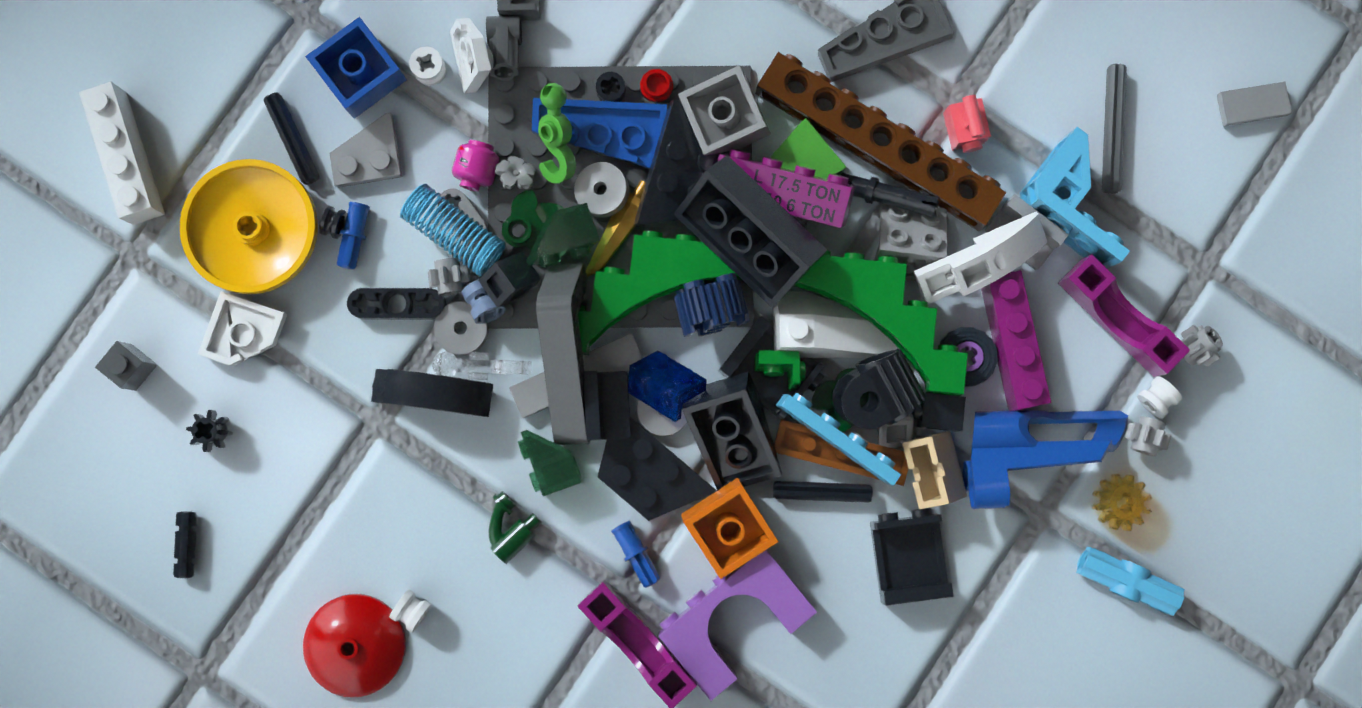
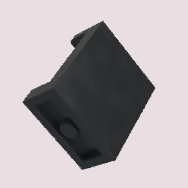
[718,316,825,420]
[870,508,954,606]

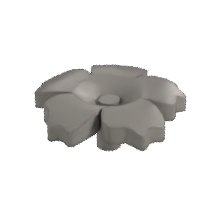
[495,156,536,190]

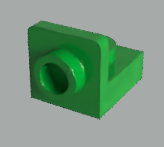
[754,350,806,391]

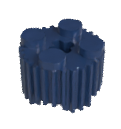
[674,273,750,337]

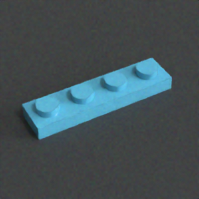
[776,393,901,486]

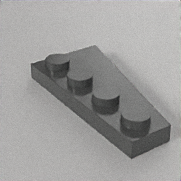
[818,0,954,82]

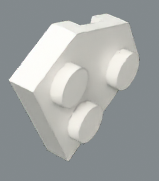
[450,18,493,94]
[198,291,288,366]

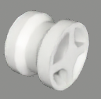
[409,46,446,86]
[1137,376,1182,419]
[389,589,432,633]

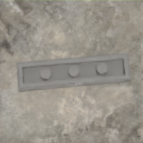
[509,333,645,419]

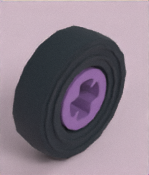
[937,327,998,387]

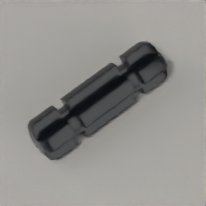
[173,511,197,578]

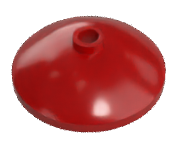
[303,594,406,697]

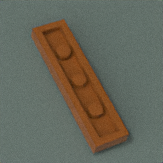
[774,419,908,486]

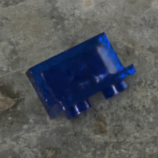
[628,350,707,422]

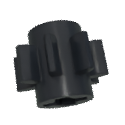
[186,410,233,452]

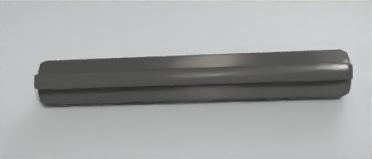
[1101,64,1127,194]

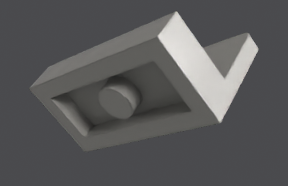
[985,194,1069,270]

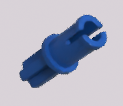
[336,202,370,270]
[611,520,660,588]

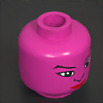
[452,140,499,192]

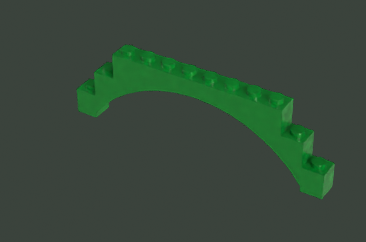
[578,231,968,396]

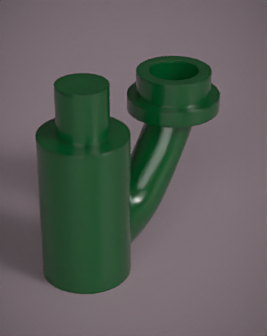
[488,491,542,564]

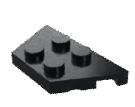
[634,100,726,226]
[597,417,716,521]

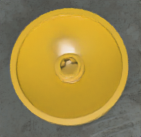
[180,159,318,294]

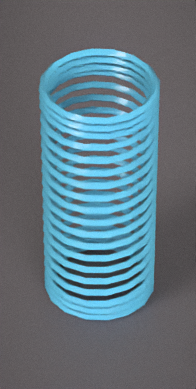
[400,183,506,277]

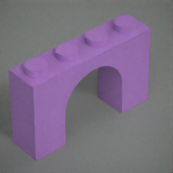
[658,550,817,701]

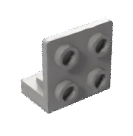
[874,203,947,282]

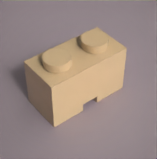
[902,431,967,509]

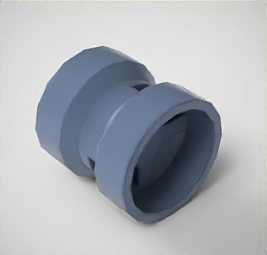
[461,279,506,324]

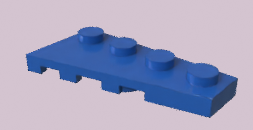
[532,98,667,169]

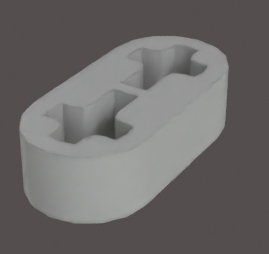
[438,188,488,247]

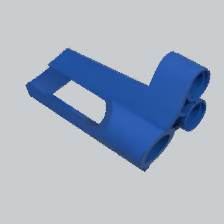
[962,410,1128,509]

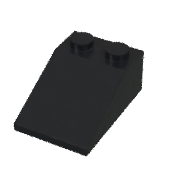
[682,371,782,491]

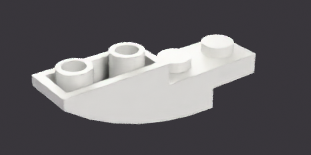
[914,212,1047,304]

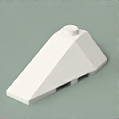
[773,291,907,359]

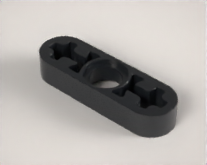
[347,288,447,320]

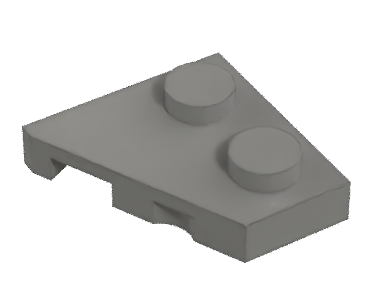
[329,113,402,188]

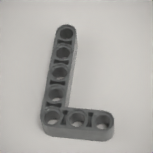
[536,263,590,445]

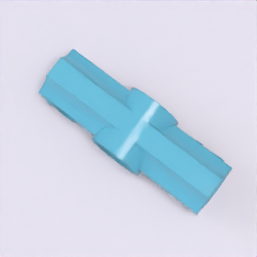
[1076,547,1185,616]

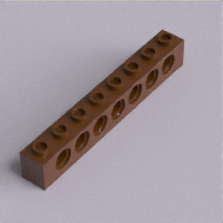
[755,52,1006,231]

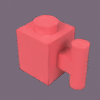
[943,95,991,153]

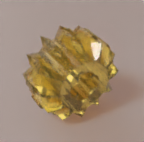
[1092,474,1152,531]

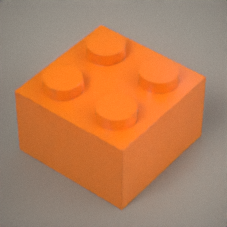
[681,478,779,579]

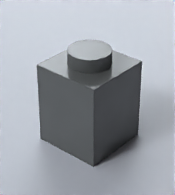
[95,341,157,391]

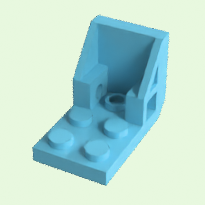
[1019,127,1130,268]

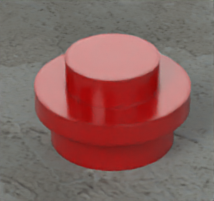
[640,69,673,103]

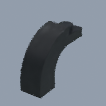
[371,369,494,417]

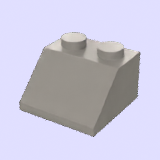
[678,65,771,156]

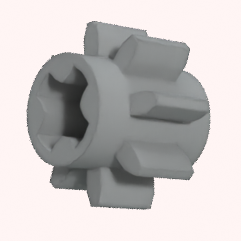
[428,258,470,296]
[1181,325,1223,367]
[1125,416,1172,456]

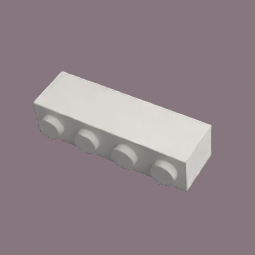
[79,82,165,225]

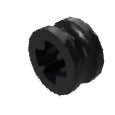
[595,71,626,102]
[319,206,347,239]

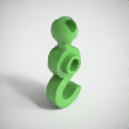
[538,83,576,183]

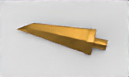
[586,180,646,277]

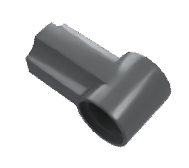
[486,15,522,81]

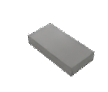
[1217,82,1292,126]

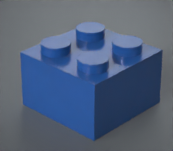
[305,16,407,119]

